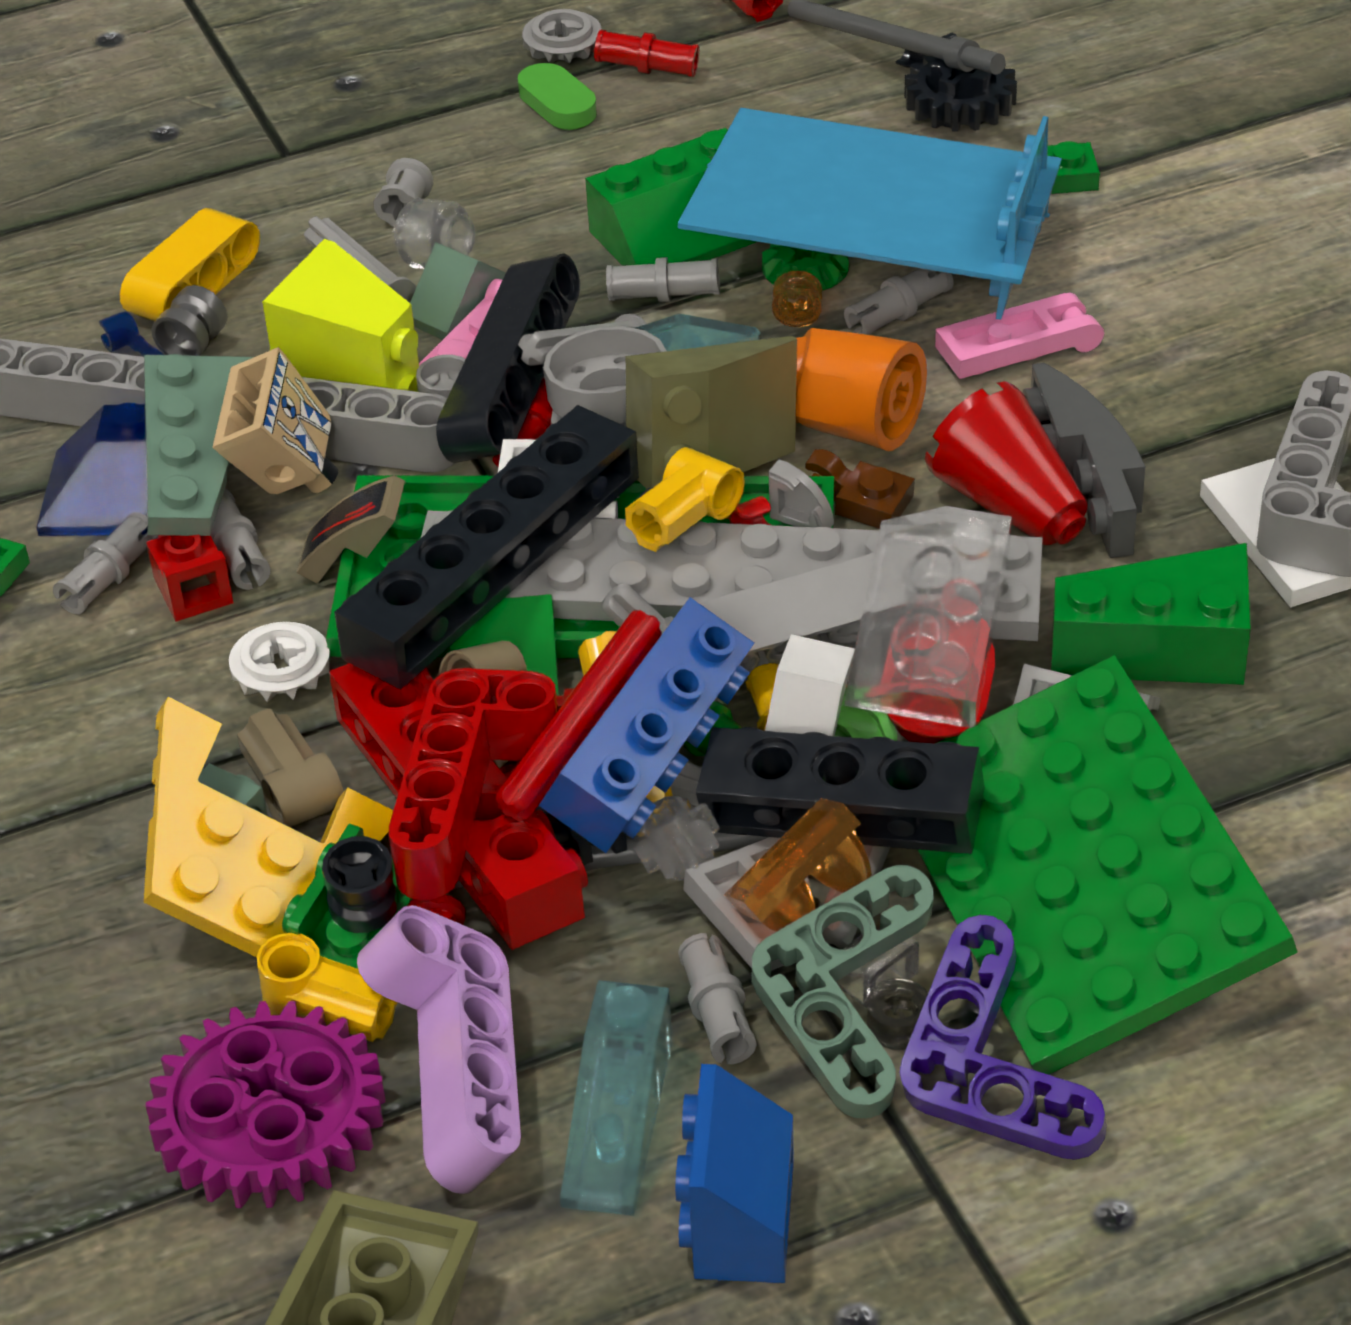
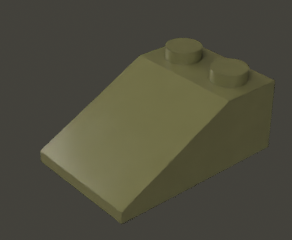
[625,336,797,489]
[265,1190,478,1325]

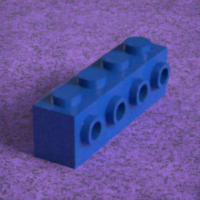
[539,597,755,853]

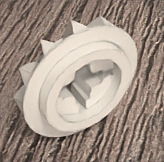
[229,622,330,702]

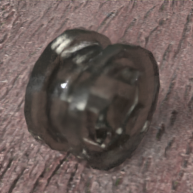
[867,978,928,1050]

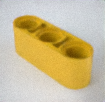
[120,208,260,322]

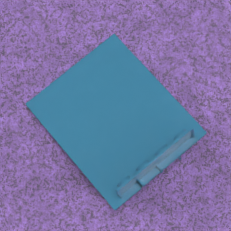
[678,108,1061,320]

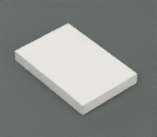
[1200,458,1351,608]

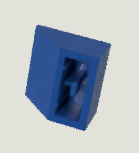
[675,1064,794,1283]

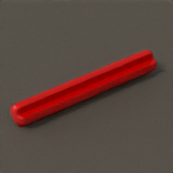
[496,610,662,822]

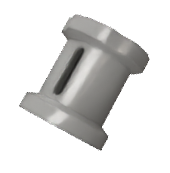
[374,158,433,228]

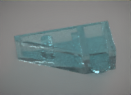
[560,980,673,1216]

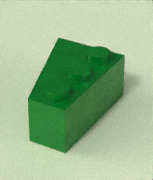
[1051,543,1251,685]

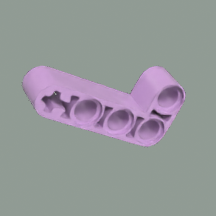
[357,905,521,1194]

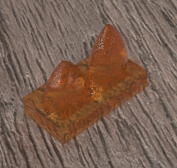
[724,798,872,932]

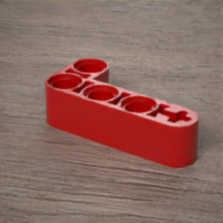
[389,668,558,900]

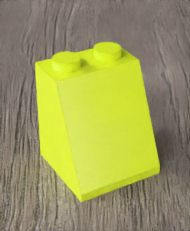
[262,239,419,392]

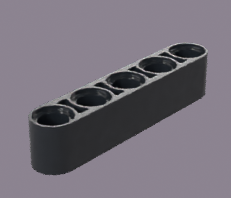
[436,253,580,463]

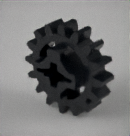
[904,55,1017,132]

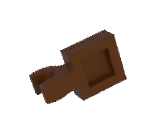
[805,449,915,530]

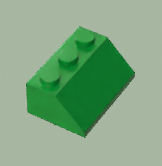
[585,127,757,266]

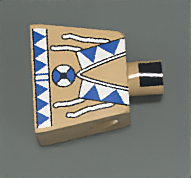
[213,347,338,495]

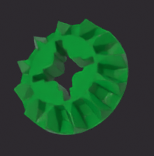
[762,244,850,293]

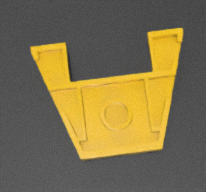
[143,697,393,958]

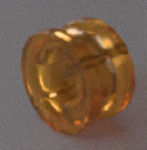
[772,271,822,327]

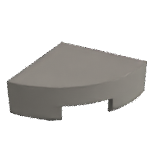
[769,459,834,528]

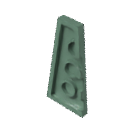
[144,354,254,536]

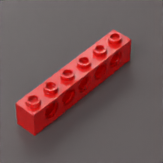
[329,663,588,950]

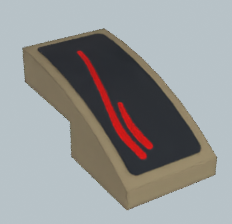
[296,475,405,584]

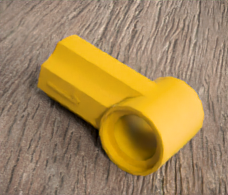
[625,447,745,552]
[257,933,398,1042]

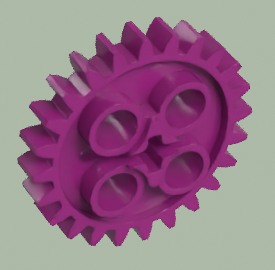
[145,1001,386,1208]

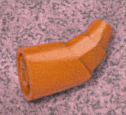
[796,328,927,452]

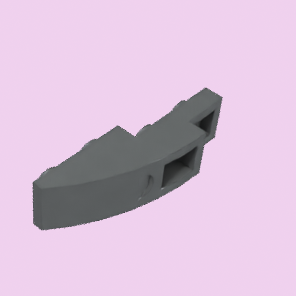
[1023,362,1146,558]

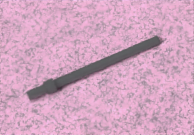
[788,0,1006,75]

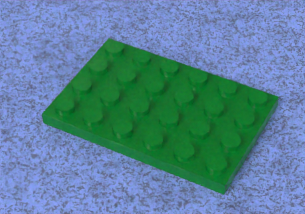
[917,655,1298,1075]

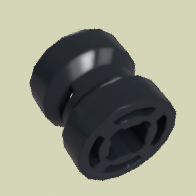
[322,836,397,933]

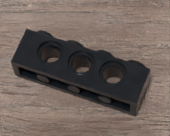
[696,727,985,854]

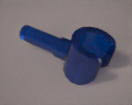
[99,311,165,356]

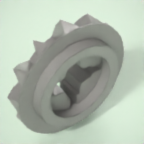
[522,9,602,63]

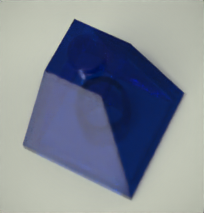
[36,402,148,536]

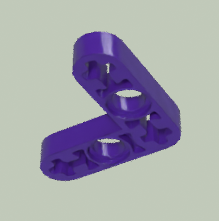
[899,915,1107,1160]

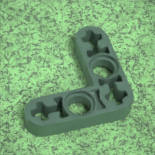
[752,865,933,1118]

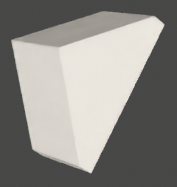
[765,634,855,736]

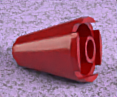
[924,381,1088,545]

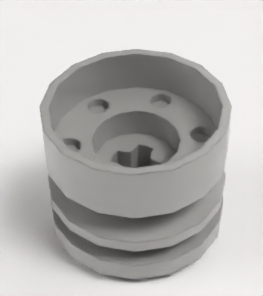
[543,326,667,426]

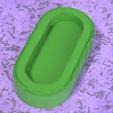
[518,63,597,130]

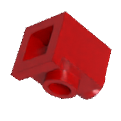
[146,534,234,622]

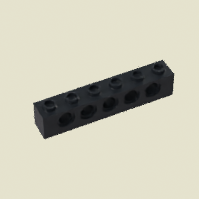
[334,405,639,690]

